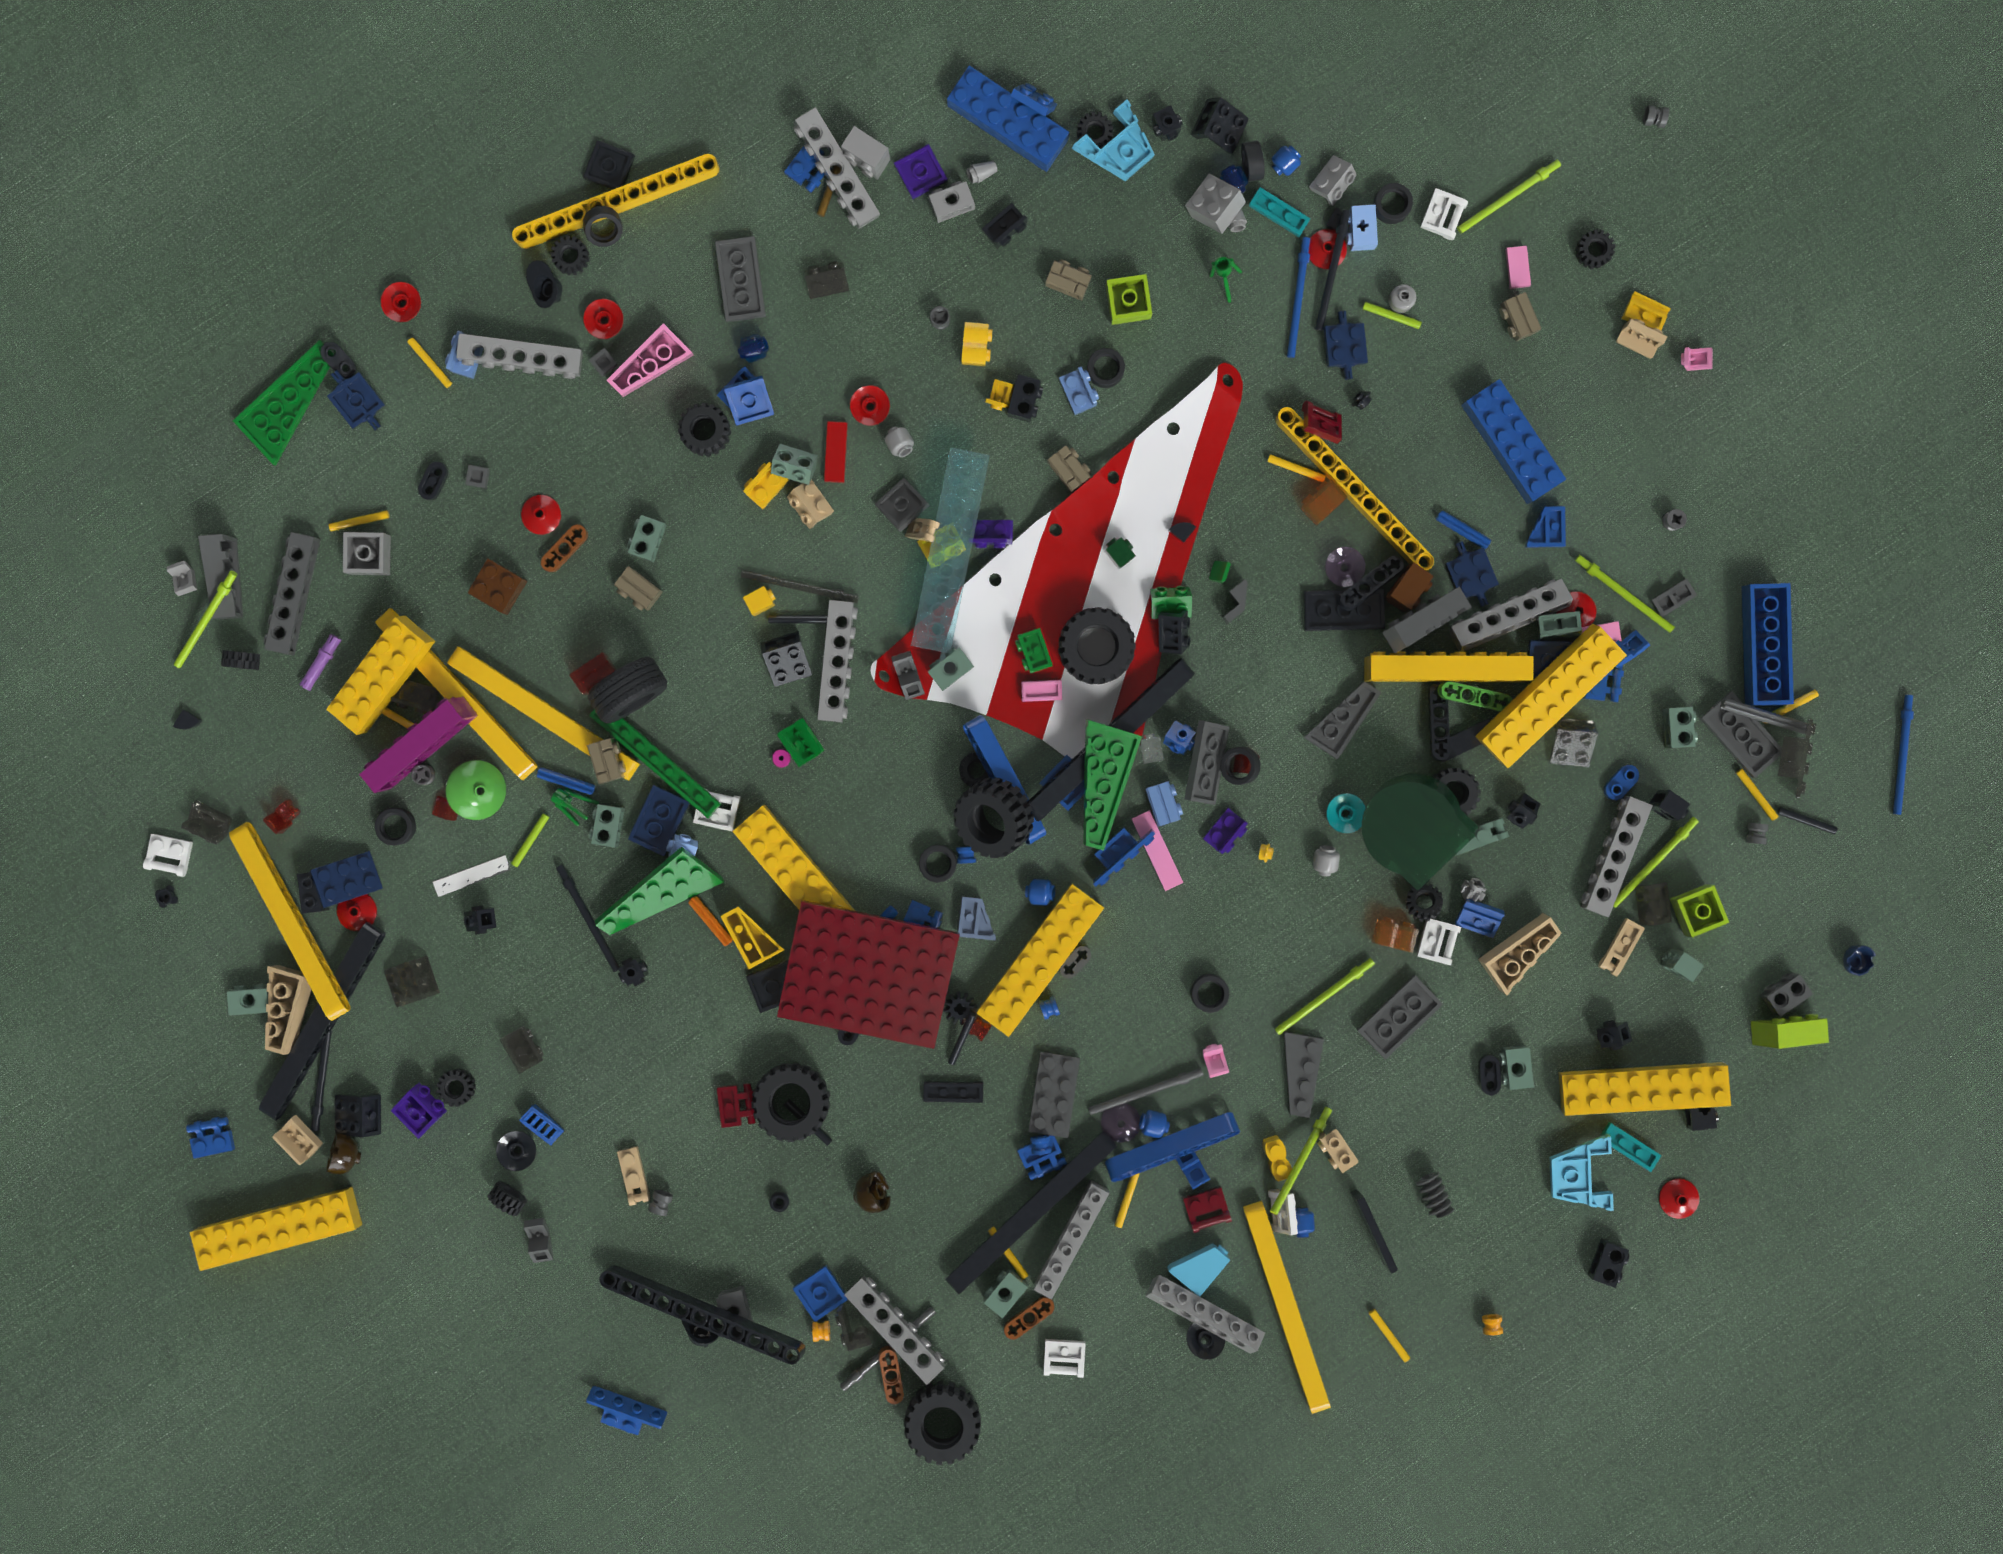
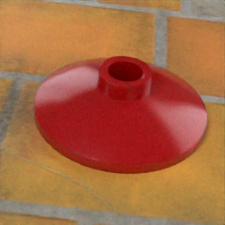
[1309,229,1347,270]
[381,282,421,322]
[583,299,624,339]
[850,385,890,426]
[521,495,561,535]
[1556,592,1597,627]
[337,894,377,931]
[1659,1178,1699,1219]

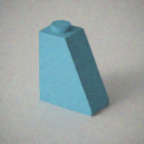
[1167,1243,1230,1297]

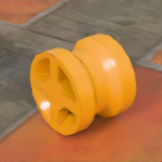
[1482,1314,1503,1336]
[812,1320,830,1342]

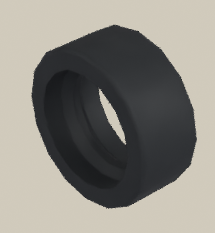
[1241,141,1265,182]
[1373,183,1413,224]
[583,206,623,247]
[1087,348,1125,388]
[1220,747,1261,785]
[374,808,416,846]
[919,844,957,883]
[1190,974,1230,1013]

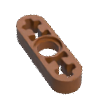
[541,525,588,572]
[1004,1296,1054,1340]
[878,1346,904,1404]

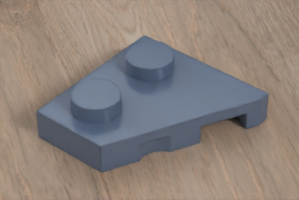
[957,896,996,940]

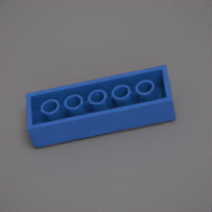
[947,65,1069,172]
[1461,379,1566,504]
[1742,583,1794,706]

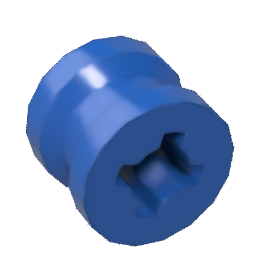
[956,847,976,864]
[1039,996,1060,1020]
[1030,1135,1051,1155]

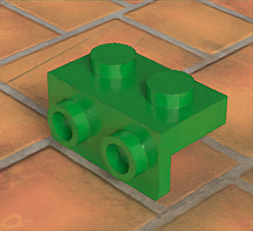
[1150,586,1192,619]
[1015,628,1053,674]
[776,718,824,767]

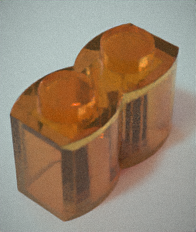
[1300,479,1348,526]
[1372,916,1419,953]

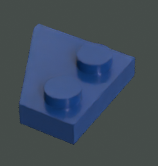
[1525,506,1566,548]

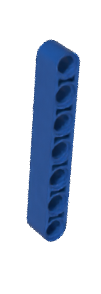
[963,715,1046,845]
[1105,1112,1240,1182]

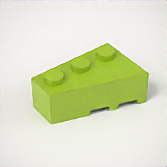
[1751,1014,1829,1049]

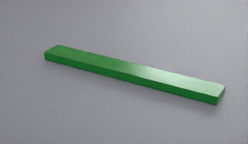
[589,710,722,819]

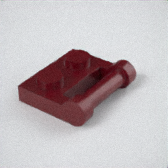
[1301,400,1342,444]
[1183,1186,1232,1233]

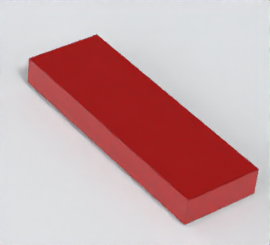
[824,421,848,483]

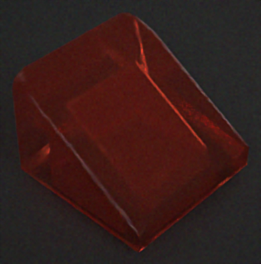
[1233,754,1260,774]
[432,796,458,821]
[263,810,293,834]

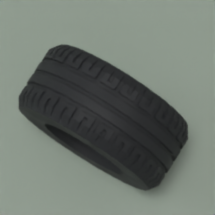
[588,657,667,723]

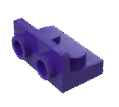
[969,520,1013,548]
[1202,808,1248,854]

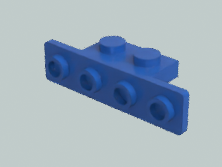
[1093,827,1155,887]
[586,1386,667,1435]

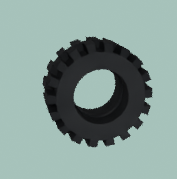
[678,403,731,457]
[1426,768,1481,818]

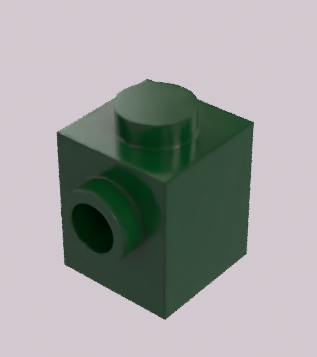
[1104,537,1136,569]

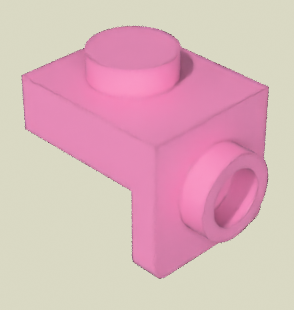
[1681,347,1713,371]
[1202,1044,1229,1078]

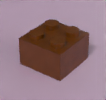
[468,559,527,615]
[1384,562,1434,612]

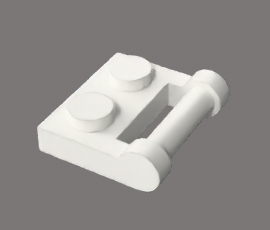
[1420,188,1468,240]
[693,789,741,831]
[143,834,193,877]
[1416,919,1461,965]
[1268,1189,1298,1235]
[1043,1339,1085,1378]

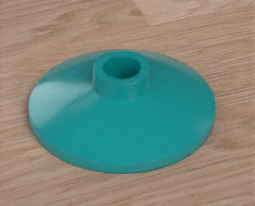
[1326,793,1367,833]

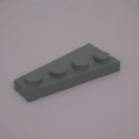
[1303,682,1381,759]
[1284,1032,1324,1118]

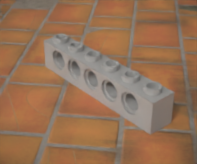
[793,107,880,230]
[456,333,583,379]
[1450,579,1573,652]
[818,600,858,723]
[1581,796,1653,917]
[1034,1180,1109,1300]
[1145,1275,1265,1354]
[845,1276,946,1385]

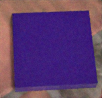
[894,144,948,199]

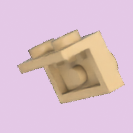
[1616,319,1667,359]
[787,479,834,529]
[272,1115,323,1165]
[1317,1129,1358,1173]

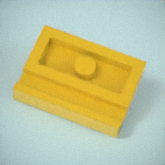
[1621,291,1671,330]

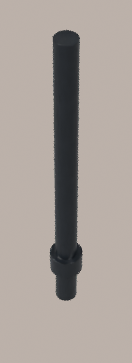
[1315,209,1351,331]
[556,864,620,972]
[311,1023,332,1131]

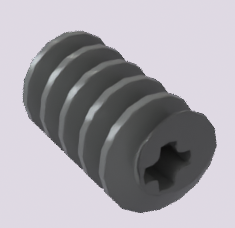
[1416,1172,1454,1218]

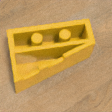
[720,907,784,969]

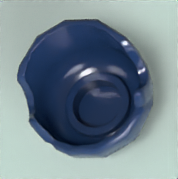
[1843,945,1876,976]

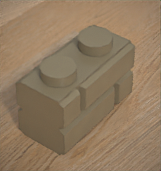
[1045,259,1092,301]
[1499,292,1542,342]
[1047,445,1091,494]
[614,566,663,611]
[587,738,626,784]

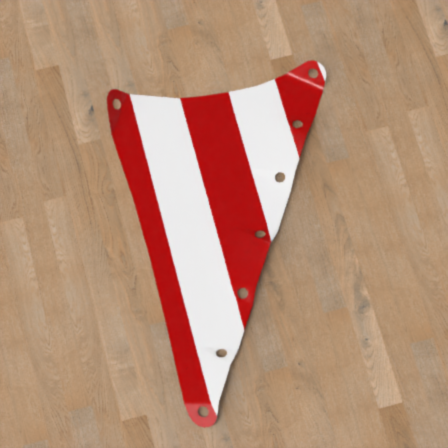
[870,363,1243,759]

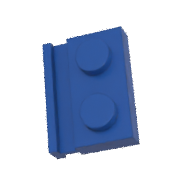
[1455,898,1505,938]

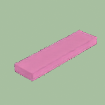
[1132,810,1183,891]

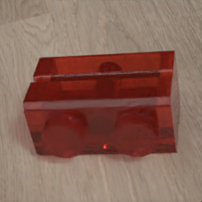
[569,652,617,695]

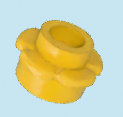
[1259,843,1274,863]

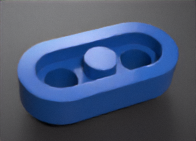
[1604,765,1639,800]

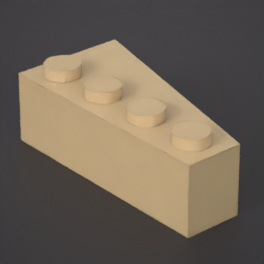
[1478,913,1562,996]
[265,965,311,1055]

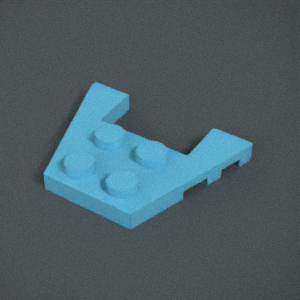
[1072,100,1155,181]
[1549,1134,1614,1211]

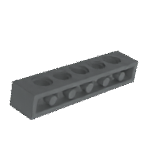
[264,532,321,656]

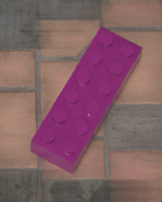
[359,697,478,793]

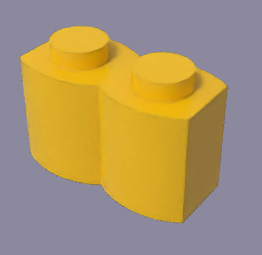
[962,322,993,366]
[1262,1135,1292,1182]

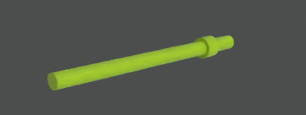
[1457,159,1561,234]
[1575,554,1675,633]
[174,570,238,668]
[1613,817,1699,908]
[1275,958,1375,1035]
[1270,1107,1332,1215]

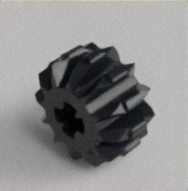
[943,991,977,1025]

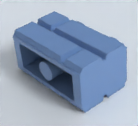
[1145,781,1183,827]

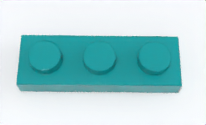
[1249,187,1311,237]
[1600,1122,1662,1172]

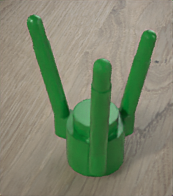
[1209,257,1242,303]
[551,788,599,826]

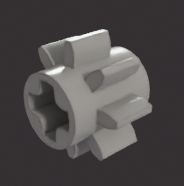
[1460,878,1487,902]

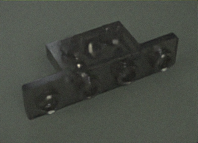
[1777,717,1816,799]

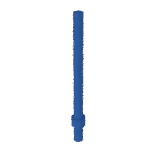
[1287,237,1310,358]
[1893,695,1914,815]

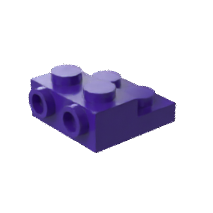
[391,1082,447,1139]

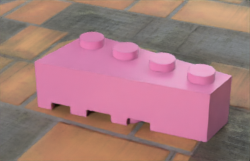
[607,323,693,397]

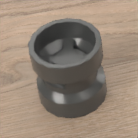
[1643,105,1669,128]
[930,306,950,330]
[1746,823,1769,845]
[648,1190,673,1216]

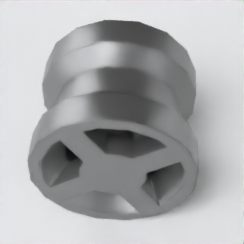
[1662,509,1687,531]
[411,765,435,785]

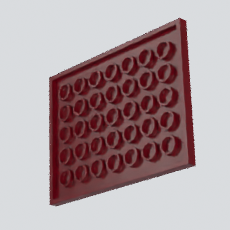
[777,900,960,1049]

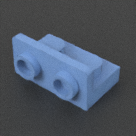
[445,330,483,379]
[1059,366,1099,415]

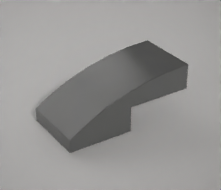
[1652,578,1697,617]

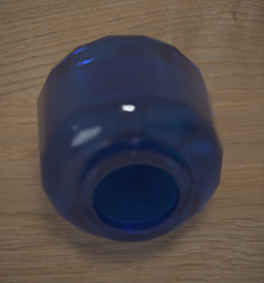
[1219,164,1249,193]
[738,334,769,363]

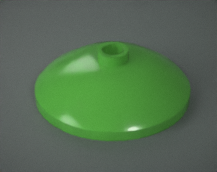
[445,760,506,820]

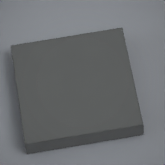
[875,478,930,532]

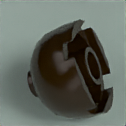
[326,1133,362,1174]
[853,1172,891,1213]

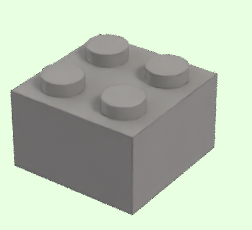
[841,126,890,180]
[1185,174,1246,234]
[343,532,391,575]

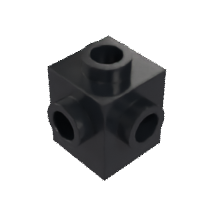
[1152,105,1183,141]
[1506,793,1541,829]
[464,905,497,935]
[618,957,649,987]
[1596,1020,1632,1050]

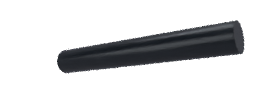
[768,615,828,623]
[1777,807,1838,834]
[948,1012,977,1065]
[784,1099,832,1146]

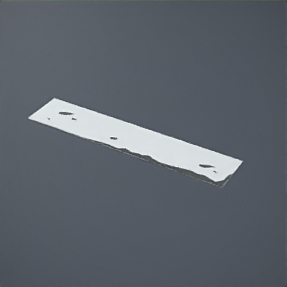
[433,855,511,897]

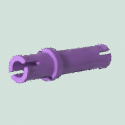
[299,633,342,691]

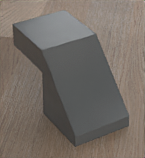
[1222,579,1248,624]
[891,651,925,700]
[523,1218,553,1263]

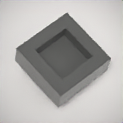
[589,348,618,377]
[465,465,490,489]

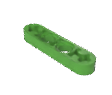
[1438,681,1513,712]

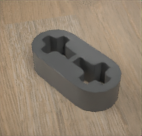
[1060,945,1091,979]

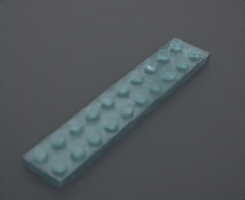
[911,447,990,653]

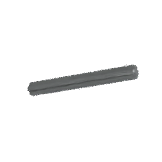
[1720,699,1811,734]

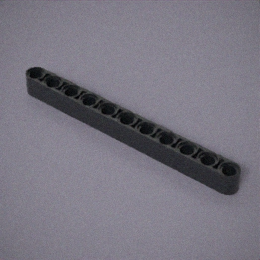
[1027,658,1195,822]
[259,922,386,1121]
[945,1131,1118,1294]
[599,1265,806,1365]

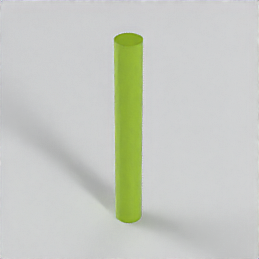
[1363,302,1422,329]
[511,813,549,867]

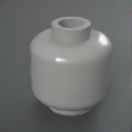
[1388,284,1416,313]
[885,427,914,457]
[1313,845,1340,876]

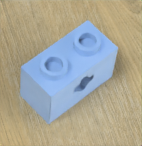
[1347,205,1378,251]

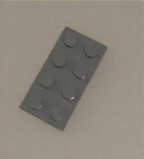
[715,236,766,322]
[1700,692,1785,778]
[1184,720,1229,805]
[1357,975,1443,1060]
[1028,1052,1080,1138]

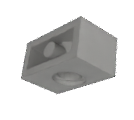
[929,181,975,223]

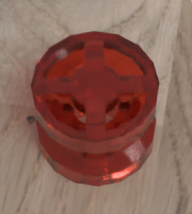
[274,799,301,824]
[969,1016,992,1042]

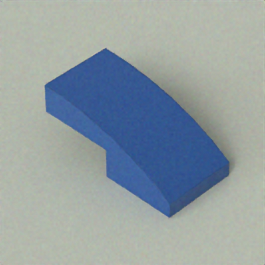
[1615,630,1650,668]
[1176,1152,1210,1189]

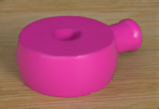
[772,749,791,768]

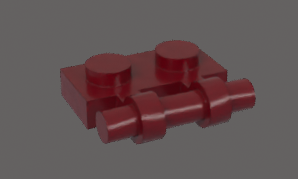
[717,1083,756,1128]

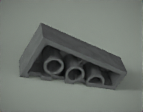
[198,534,243,620]
[1382,587,1472,653]

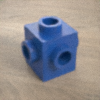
[1163,720,1196,755]

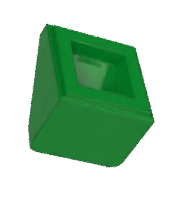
[1209,561,1231,584]

